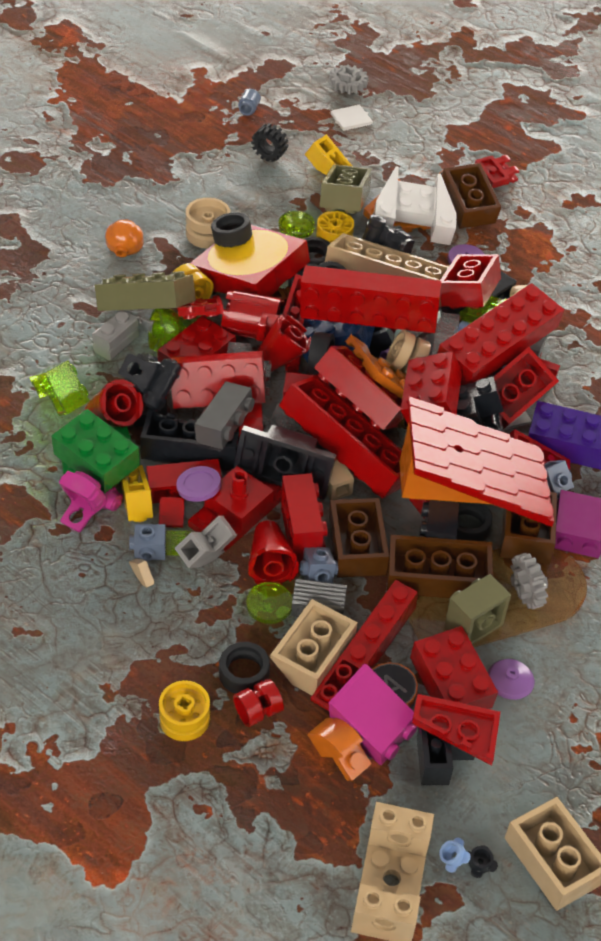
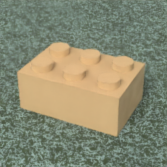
[505,797,601,911]

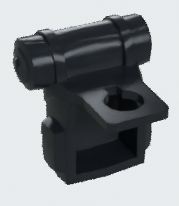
[362,214,415,254]
[118,352,182,410]

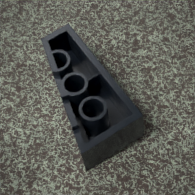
[140,408,239,469]

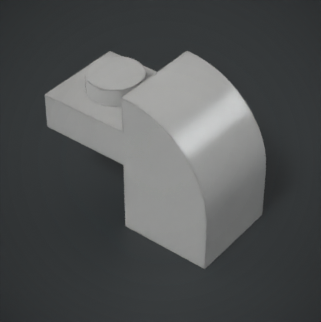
[174,516,237,568]

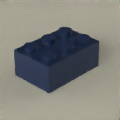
[303,319,375,363]

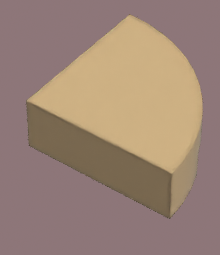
[129,558,154,588]

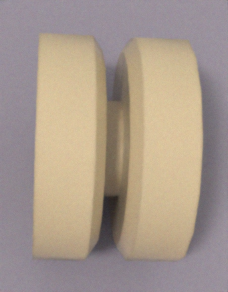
[186,198,231,249]

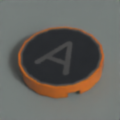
[372,662,418,707]

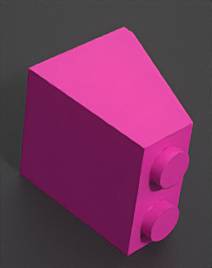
[329,664,417,766]

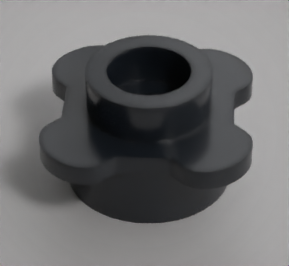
[467,845,498,878]

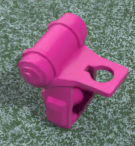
[59,471,123,532]

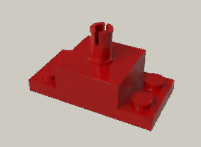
[188,466,282,552]

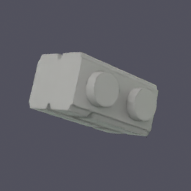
[92,310,139,360]

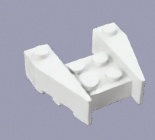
[373,166,456,245]

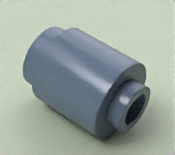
[238,89,261,116]

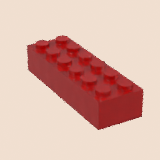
[300,265,442,333]
[437,283,565,385]
[278,375,402,498]

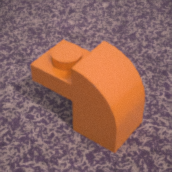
[307,718,372,781]

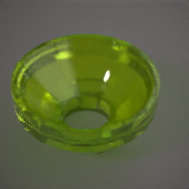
[278,211,315,239]

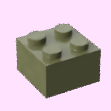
[444,574,511,645]

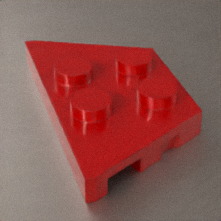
[177,295,224,319]

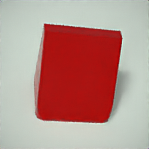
[159,497,185,528]

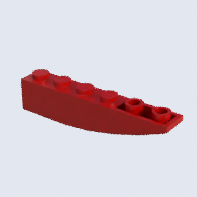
[310,580,418,711]

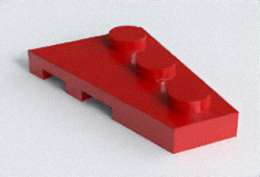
[412,694,501,766]

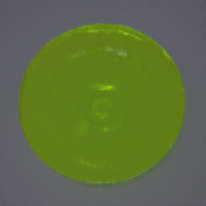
[246,582,293,624]

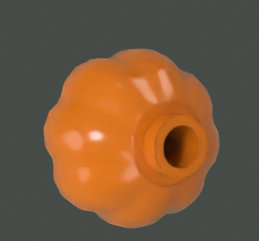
[105,219,144,258]

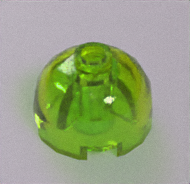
[148,308,186,351]

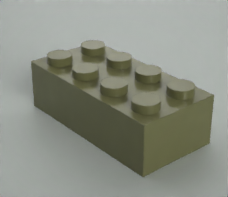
[320,164,372,214]
[95,271,196,311]

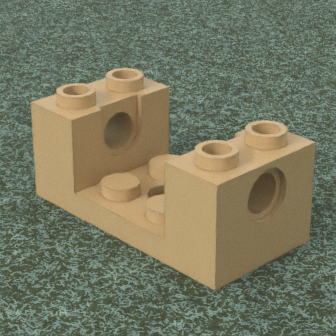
[351,802,434,941]

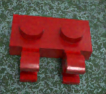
[475,155,519,188]

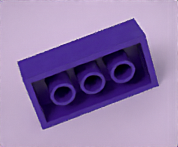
[528,401,601,470]

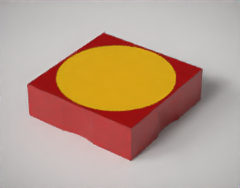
[190,225,310,296]

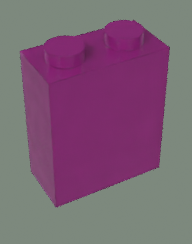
[555,490,601,558]

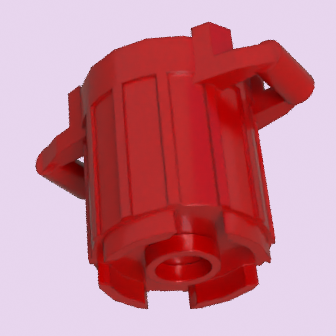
[221,290,285,341]

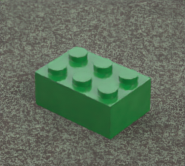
[51,409,140,493]

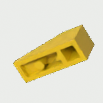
[304,134,353,175]
[121,465,153,522]

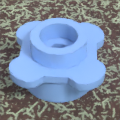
[439,838,470,873]

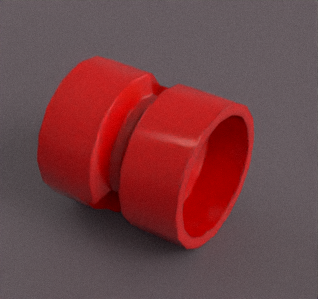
[233,679,284,727]

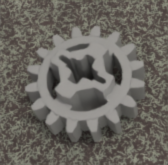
[329,65,368,94]
[511,553,548,610]

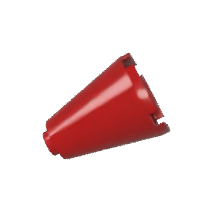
[257,315,312,374]
[85,379,144,427]
[248,520,299,588]

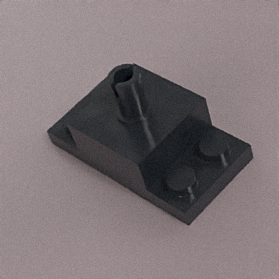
[233,425,337,500]

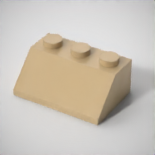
[270,599,358,695]

